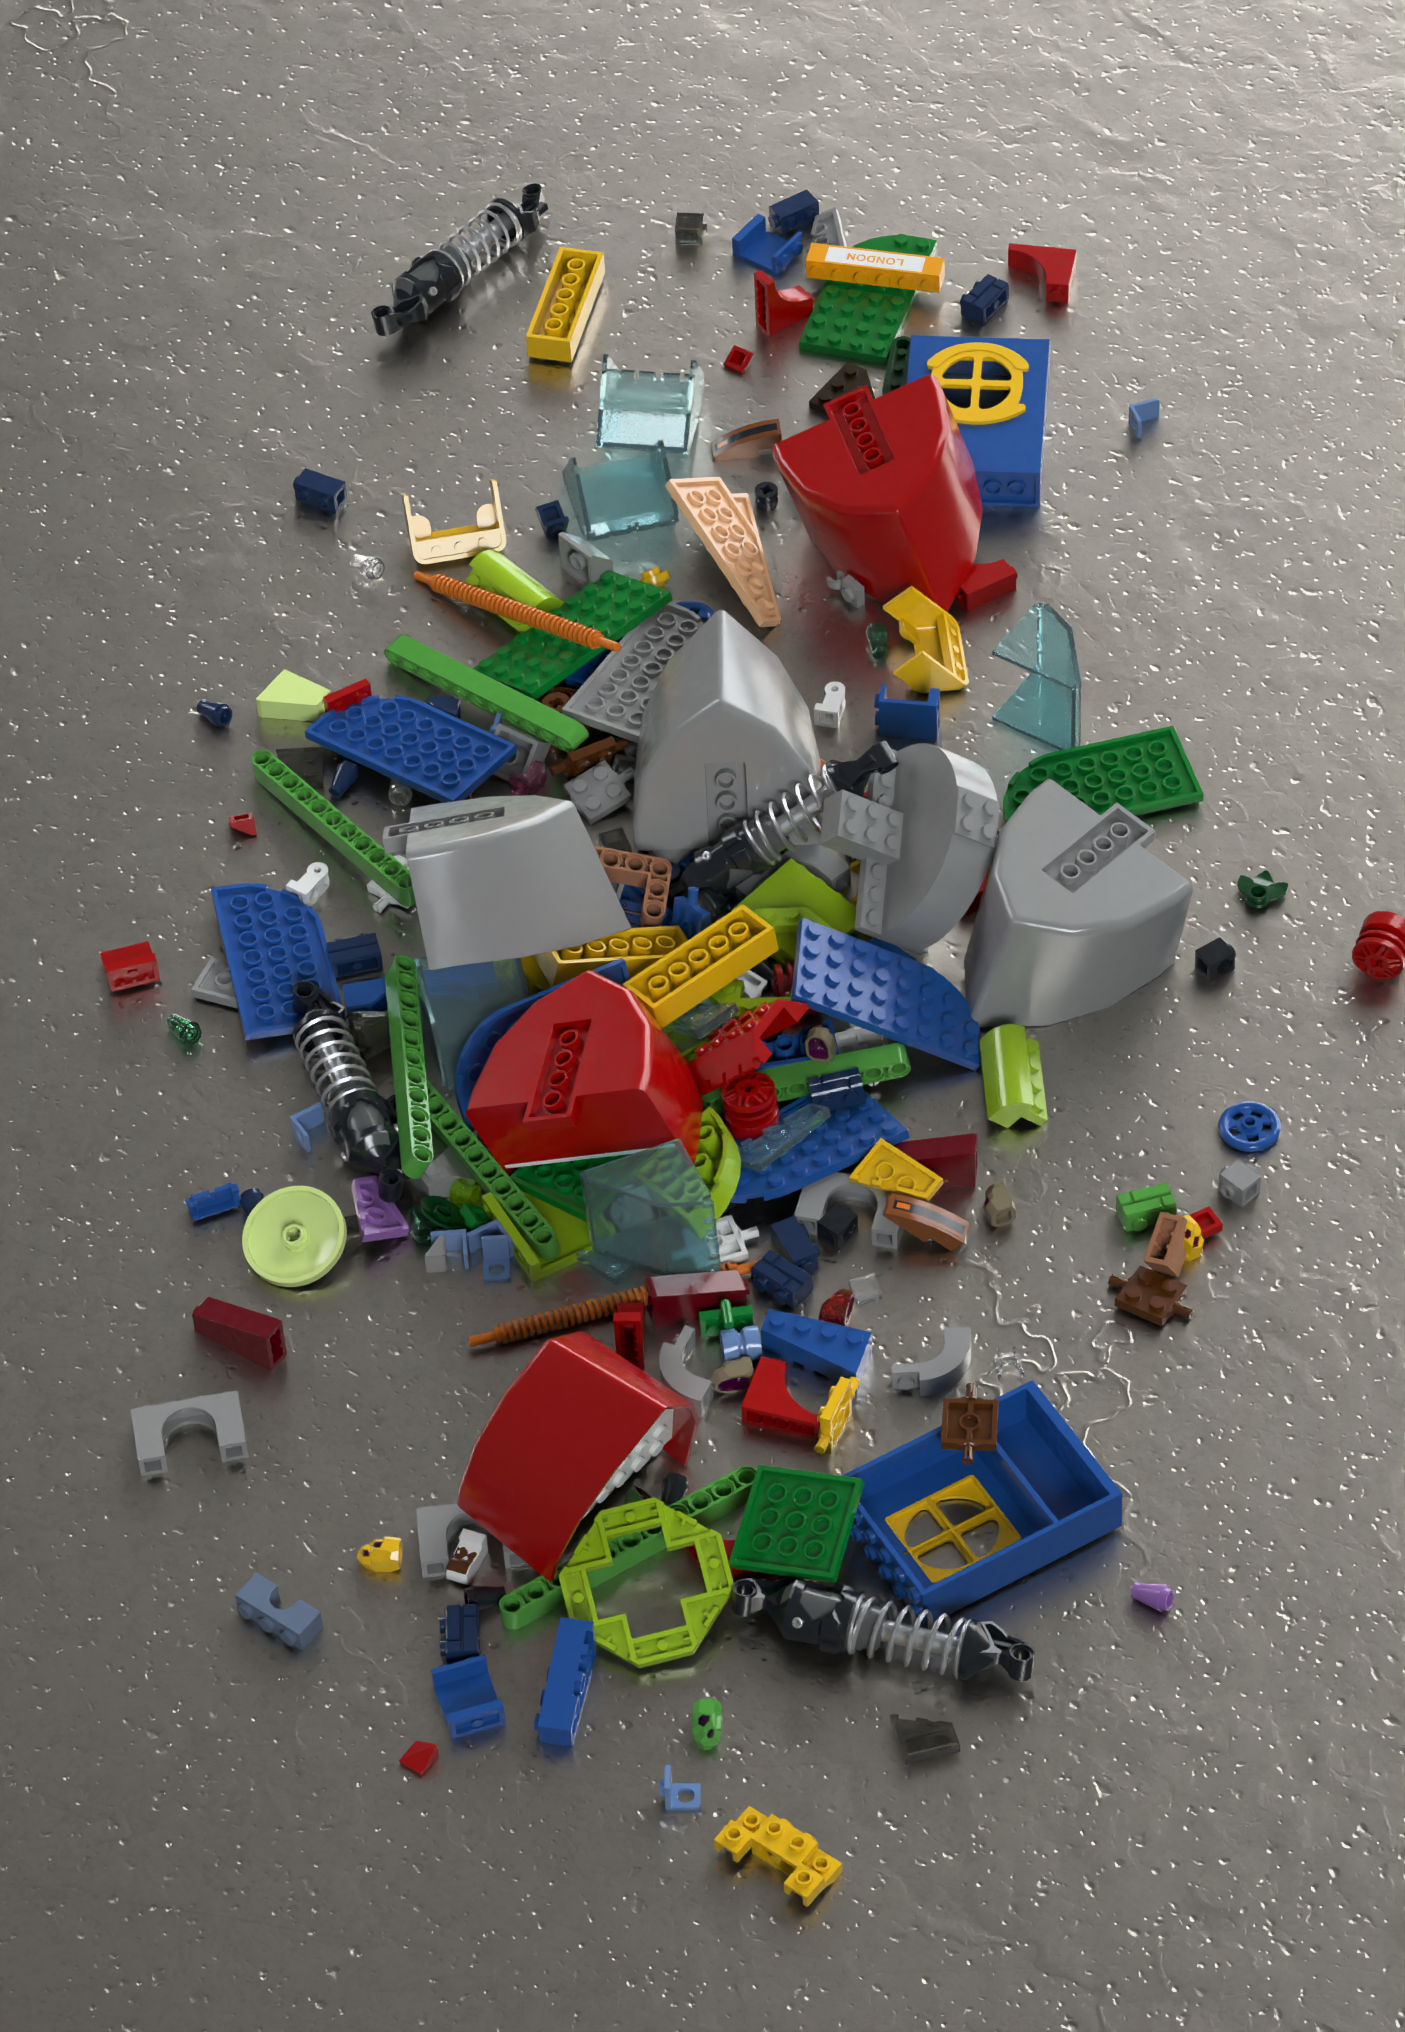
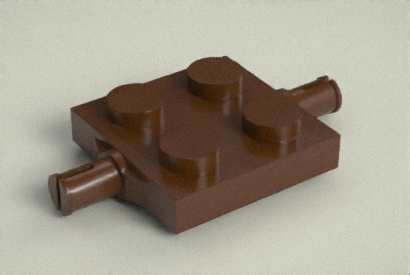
[549,736,629,780]
[1108,1265,1194,1326]
[941,1383,999,1465]

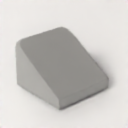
[425,1235,447,1273]

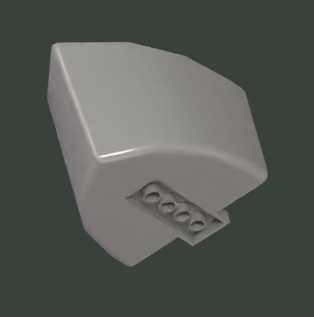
[633,610,823,851]
[964,779,1193,1027]
[383,795,631,971]

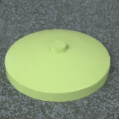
[242,1186,347,1287]

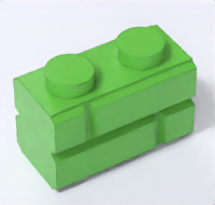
[1116,1182,1177,1232]

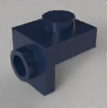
[535,500,569,535]

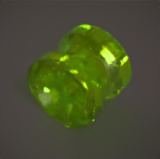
[450,1178,481,1206]

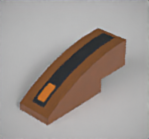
[711,418,782,462]
[883,1193,969,1251]

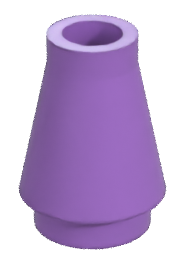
[1131,1582,1175,1612]

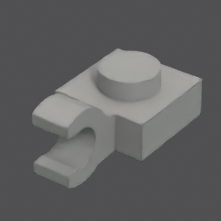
[827,571,865,608]

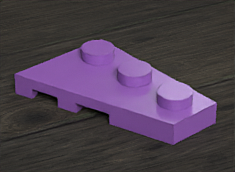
[351,1175,410,1242]

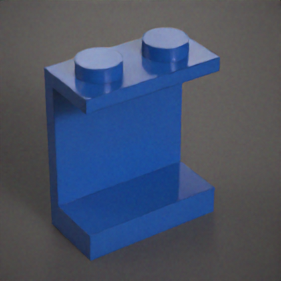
[732,214,803,275]
[874,684,940,740]
[431,1654,506,1739]

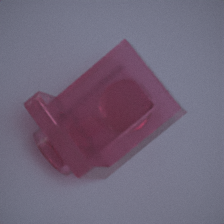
[509,760,547,796]

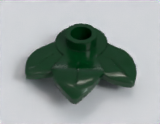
[1237,870,1288,908]

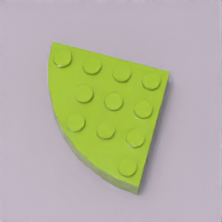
[633,1106,741,1238]

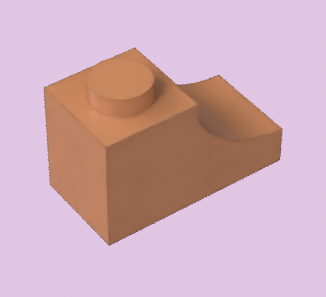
[1143,1212,1188,1277]

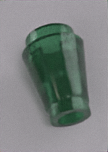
[865,622,889,659]
[166,1014,202,1045]
[409,1205,436,1243]

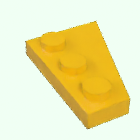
[849,1138,944,1202]

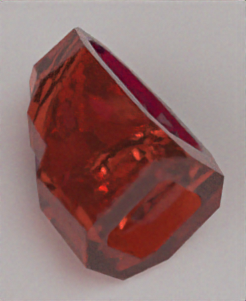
[819,1289,855,1326]

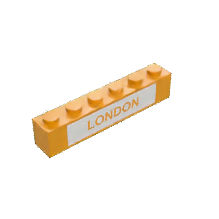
[806,243,945,293]

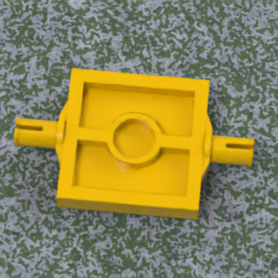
[814,1377,860,1454]

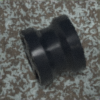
[755,482,778,511]

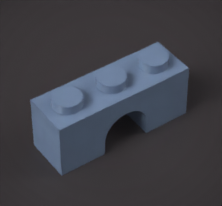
[235,1572,323,1650]

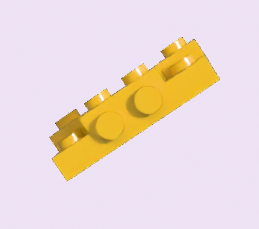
[714,1806,842,1907]

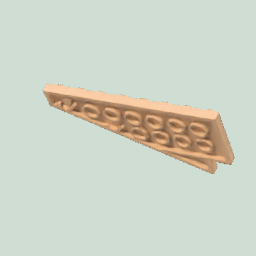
[665,477,781,627]

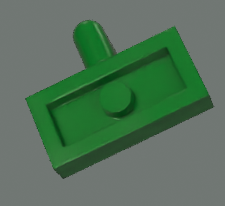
[699,1299,754,1337]

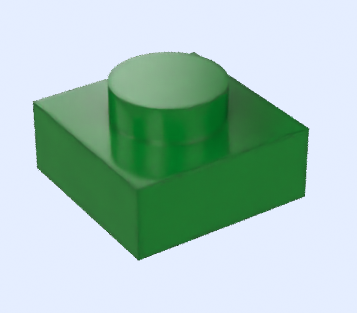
[459,1203,492,1230]

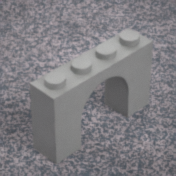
[736,843,851,901]
[794,1172,903,1250]
[130,1390,249,1476]
[416,1502,529,1578]

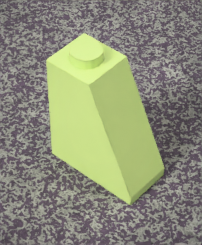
[256,669,331,722]

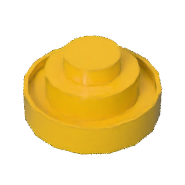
[638,567,671,590]

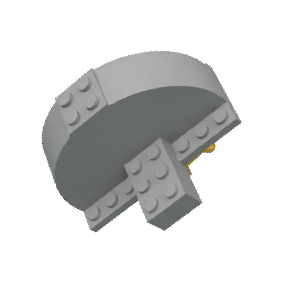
[820,743,1000,955]

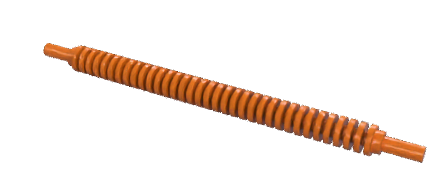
[414,571,621,652]
[468,1259,762,1348]

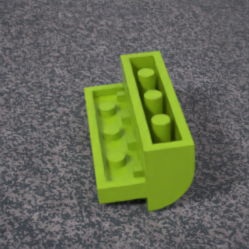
[464,550,564,633]
[979,1024,1048,1128]

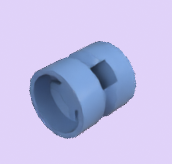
[719,1325,762,1363]

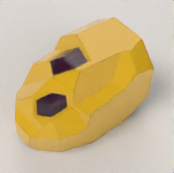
[1183,1215,1204,1262]
[357,1537,403,1572]

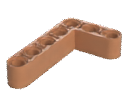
[593,845,672,927]

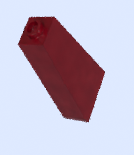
[893,1133,978,1187]
[645,1270,750,1331]
[192,1297,287,1371]

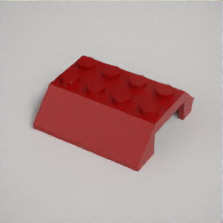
[689,999,809,1097]

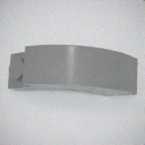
[659,1325,713,1417]
[891,1327,971,1397]

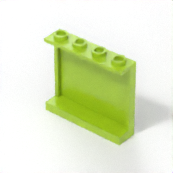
[731,858,857,971]
[482,1191,618,1283]

